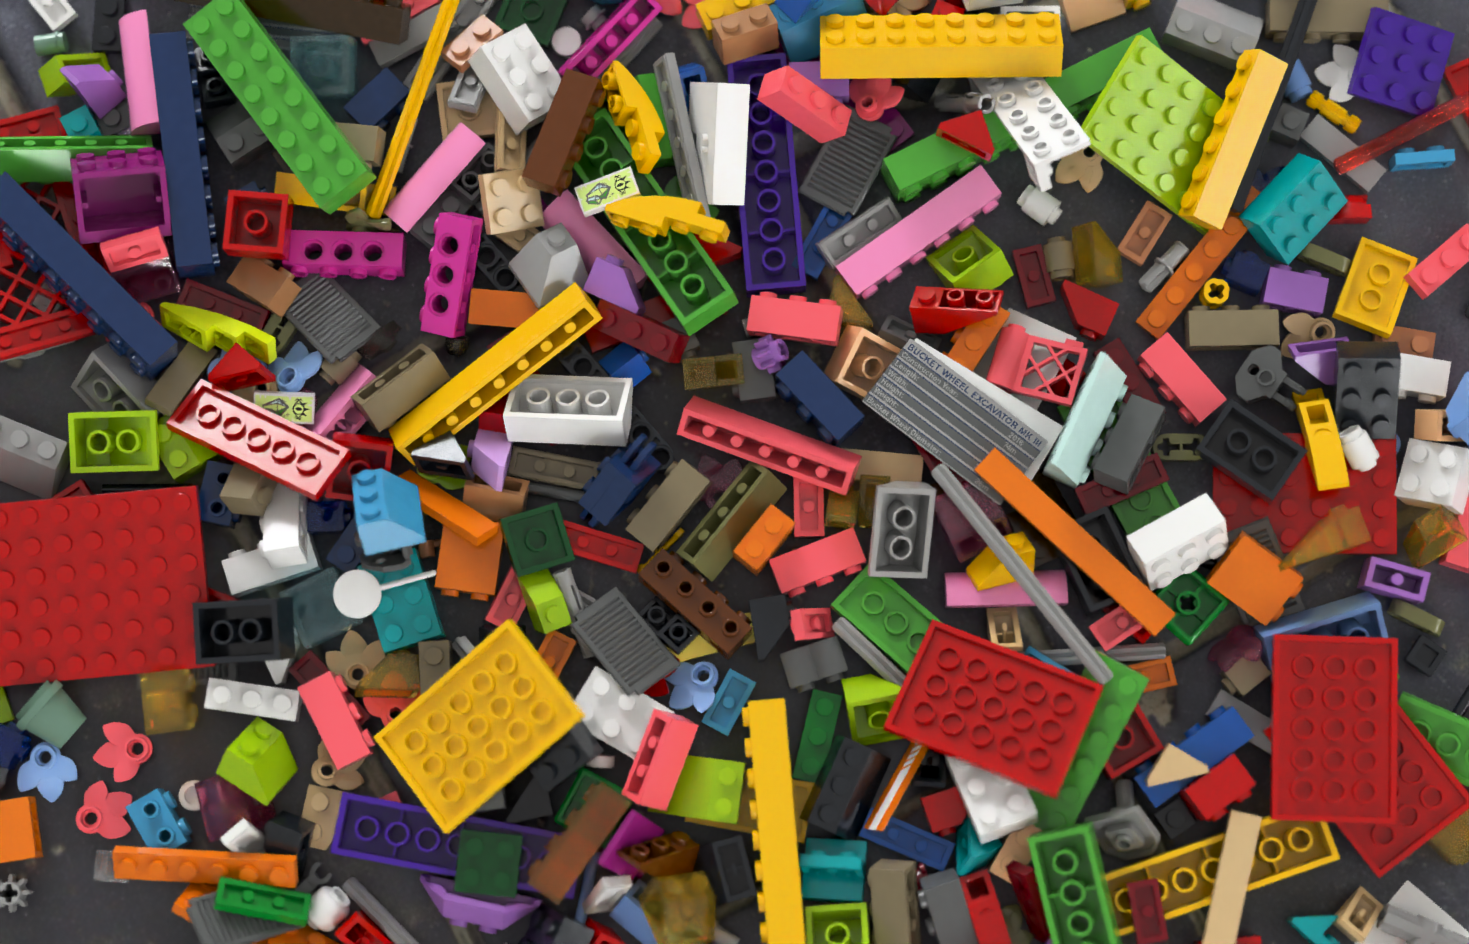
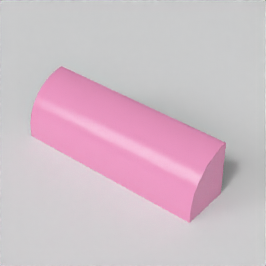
[119,10,161,135]
[383,122,486,233]
[542,189,647,289]
[304,363,376,441]
[944,570,1068,609]

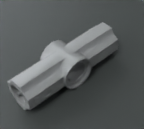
[1376,903,1469,944]

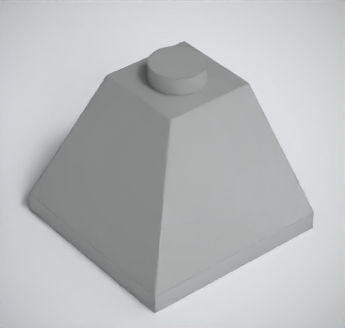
[508,223,588,310]

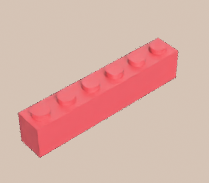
[677,396,862,496]

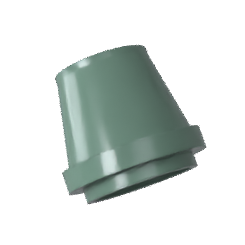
[15,679,87,749]

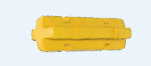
[1306,90,1361,134]

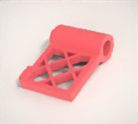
[986,324,1088,408]

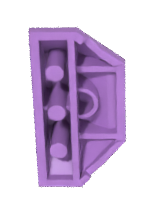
[420,873,543,934]

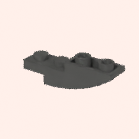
[410,142,495,250]

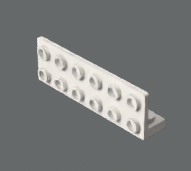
[968,77,1090,192]

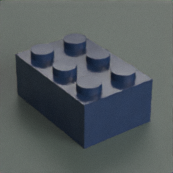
[775,350,864,447]

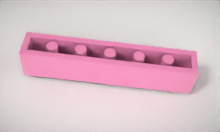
[835,165,1002,301]

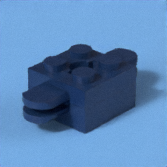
[578,433,662,529]

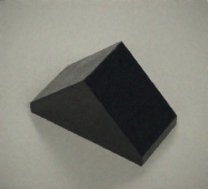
[410,430,475,481]
[912,749,946,788]
[506,777,555,824]

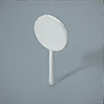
[333,569,436,618]

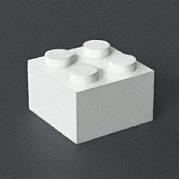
[1394,438,1469,515]

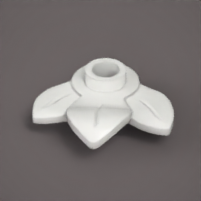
[1314,44,1358,102]

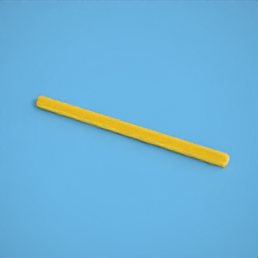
[366,0,460,220]

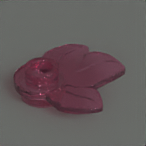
[697,454,742,509]
[1208,624,1263,673]

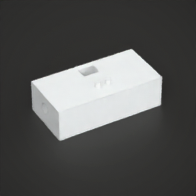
[689,82,750,205]

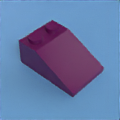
[597,810,666,881]

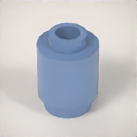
[1284,59,1313,103]

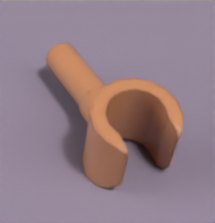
[418,538,441,559]

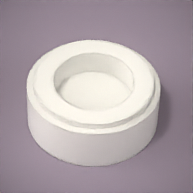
[552,27,582,58]
[586,753,615,769]
[178,780,211,811]

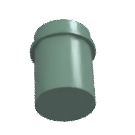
[34,31,69,56]

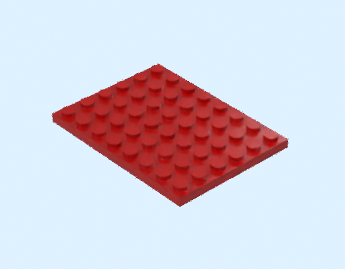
[0,485,216,687]

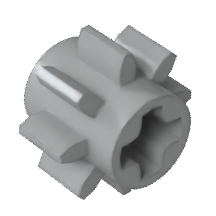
[0,874,33,912]

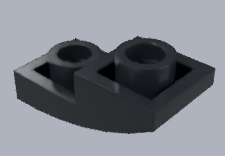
[195,47,235,109]
[639,596,700,655]

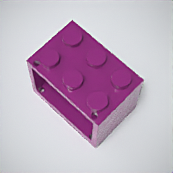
[70,147,172,244]

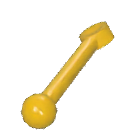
[637,528,685,573]

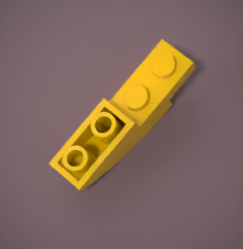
[601,60,665,174]
[274,171,396,216]
[605,196,730,243]
[1292,388,1349,491]

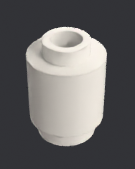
[1017,184,1063,226]
[1339,425,1380,472]

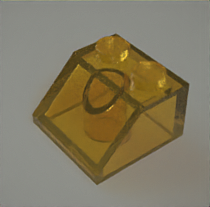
[140,668,198,735]
[638,871,716,944]

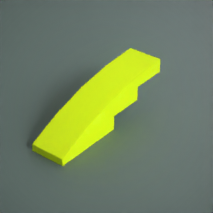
[159,302,277,365]

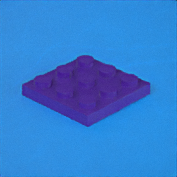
[1347,7,1455,120]

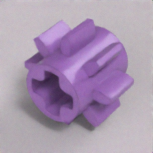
[751,334,789,374]

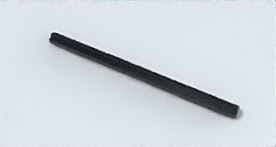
[1230,0,1318,213]

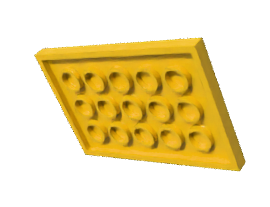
[374,619,586,834]

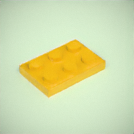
[1332,236,1418,339]

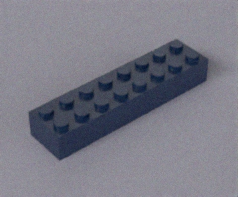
[149,31,220,280]
[0,171,177,381]

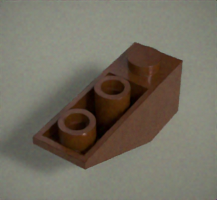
[616,831,700,883]

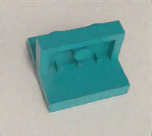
[799,838,868,903]

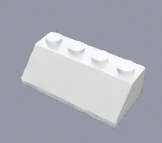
[503,374,633,447]

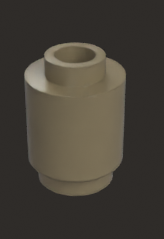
[1042,236,1076,282]
[319,351,362,386]

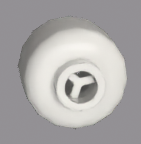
[307,886,350,932]

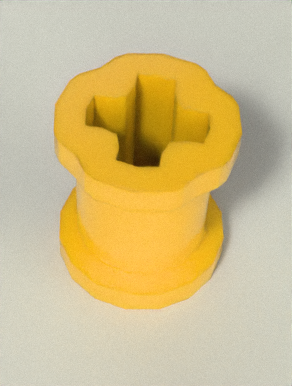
[1199,278,1230,310]

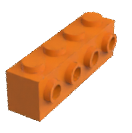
[942,307,1010,372]

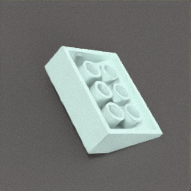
[1042,352,1128,488]

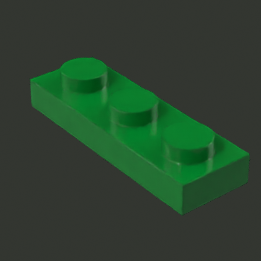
[792,689,843,783]
[213,877,312,927]

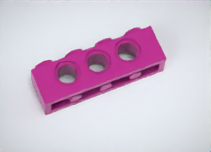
[557,0,663,78]
[419,212,484,338]
[282,230,407,280]

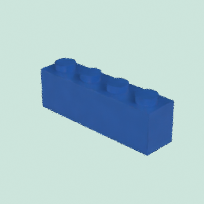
[1132,705,1255,808]

